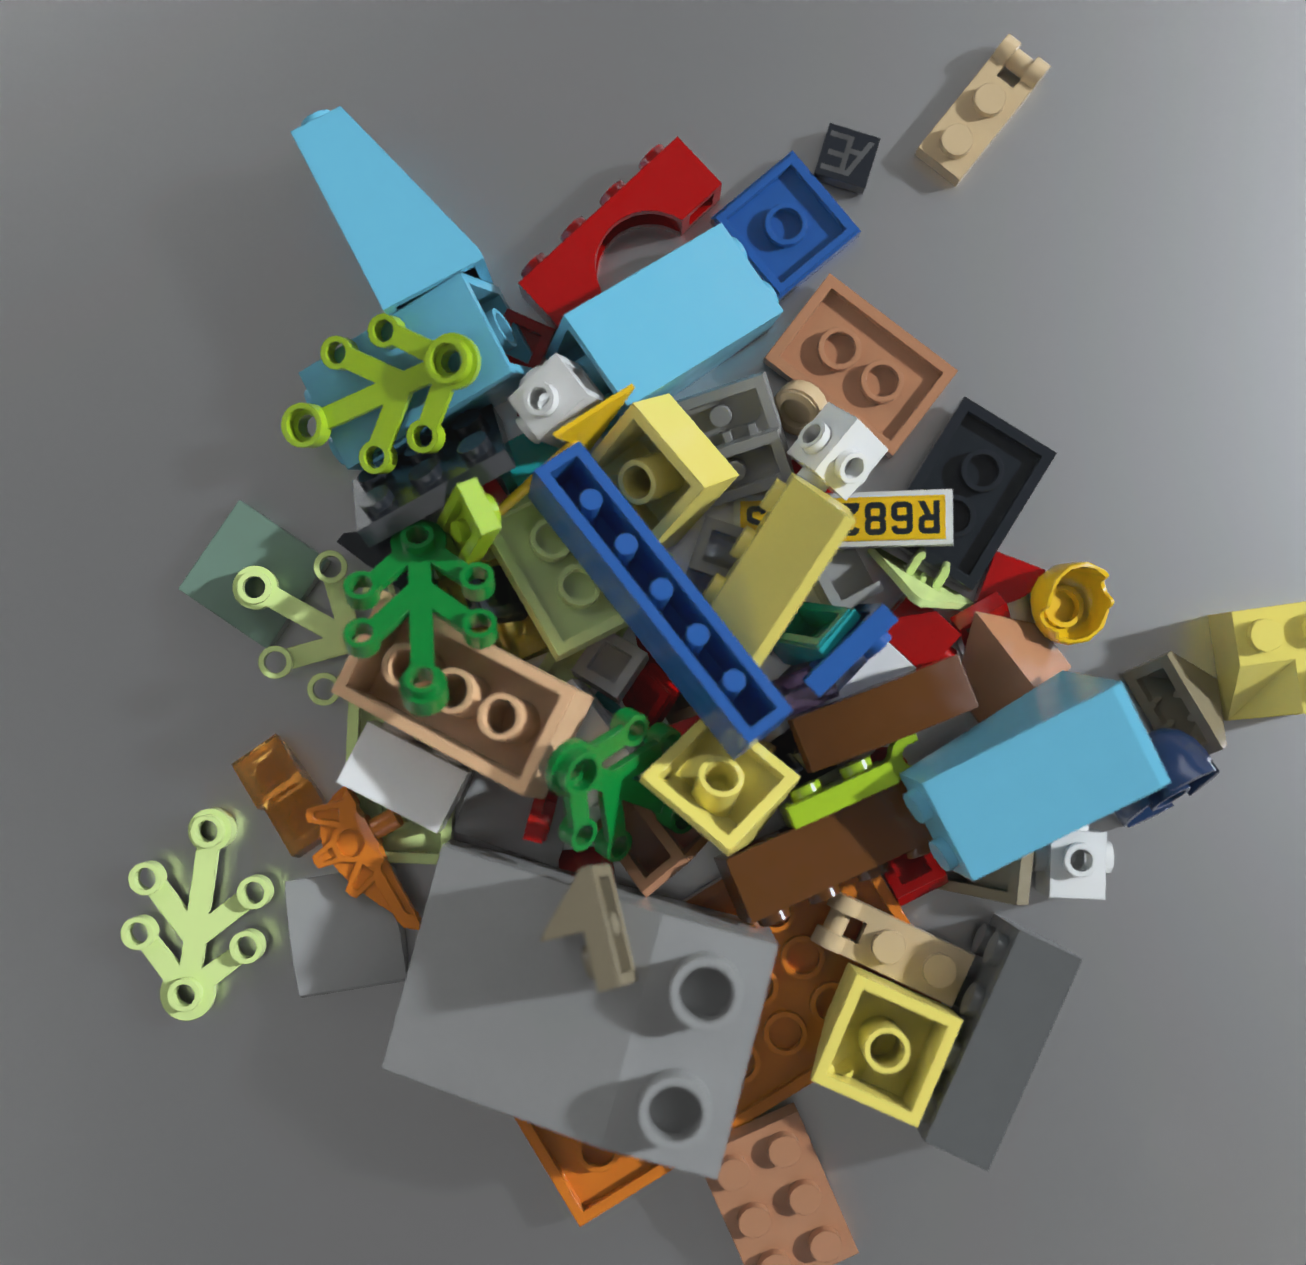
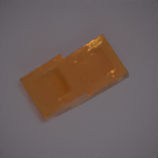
[231,734,328,858]

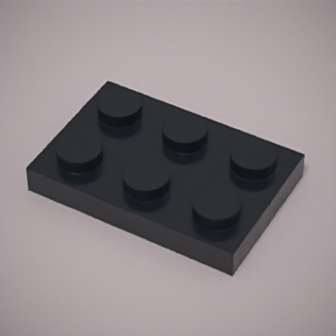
[896,397,1057,592]
[352,403,516,548]

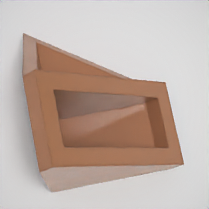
[962,611,1072,723]
[596,800,709,897]

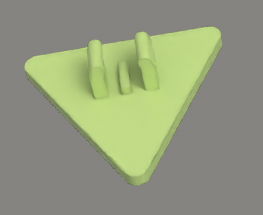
[867,547,974,610]

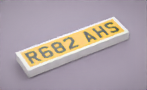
[734,489,954,549]

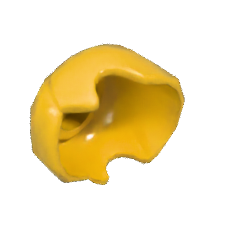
[1030,561,1114,645]

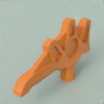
[305,786,422,930]

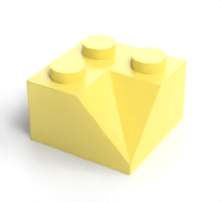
[591,393,739,549]
[1207,601,1306,721]
[810,962,963,1128]

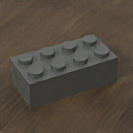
[916,914,1083,1171]

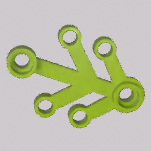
[281,313,481,474]

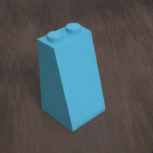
[290,106,493,315]
[545,223,784,440]
[299,272,533,470]
[899,670,1171,881]

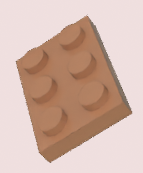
[763,273,958,459]
[705,1102,859,1265]

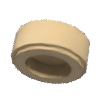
[774,380,827,436]

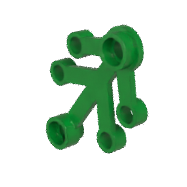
[343,520,498,716]
[545,707,693,862]

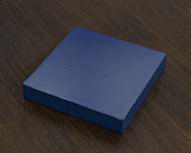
[710,150,861,302]

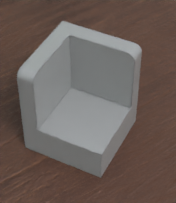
[812,549,885,608]

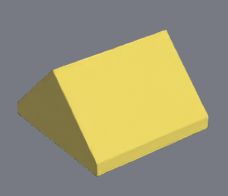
[639,718,800,856]

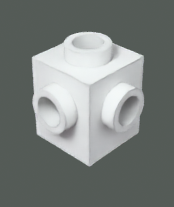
[507,353,606,448]
[786,402,889,501]
[1032,824,1114,900]

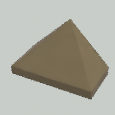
[1122,651,1227,755]

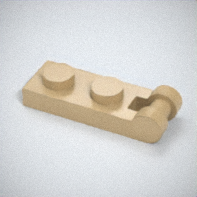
[915,33,1051,187]
[810,892,975,1006]

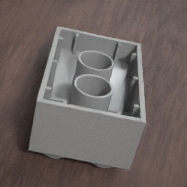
[382,839,779,1180]

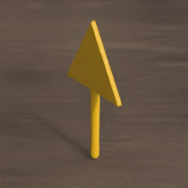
[498,384,635,516]

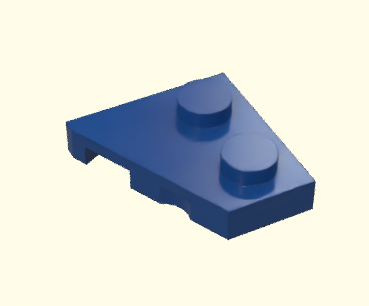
[802,603,898,698]

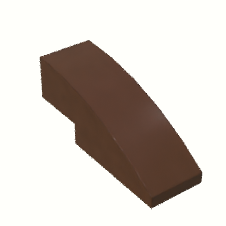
[787,654,979,773]

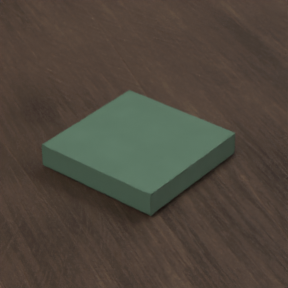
[178,500,332,648]

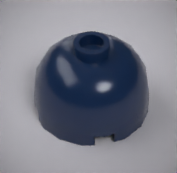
[1114,728,1219,828]

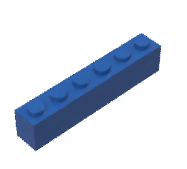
[528,441,793,760]

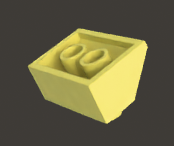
[702,472,856,668]

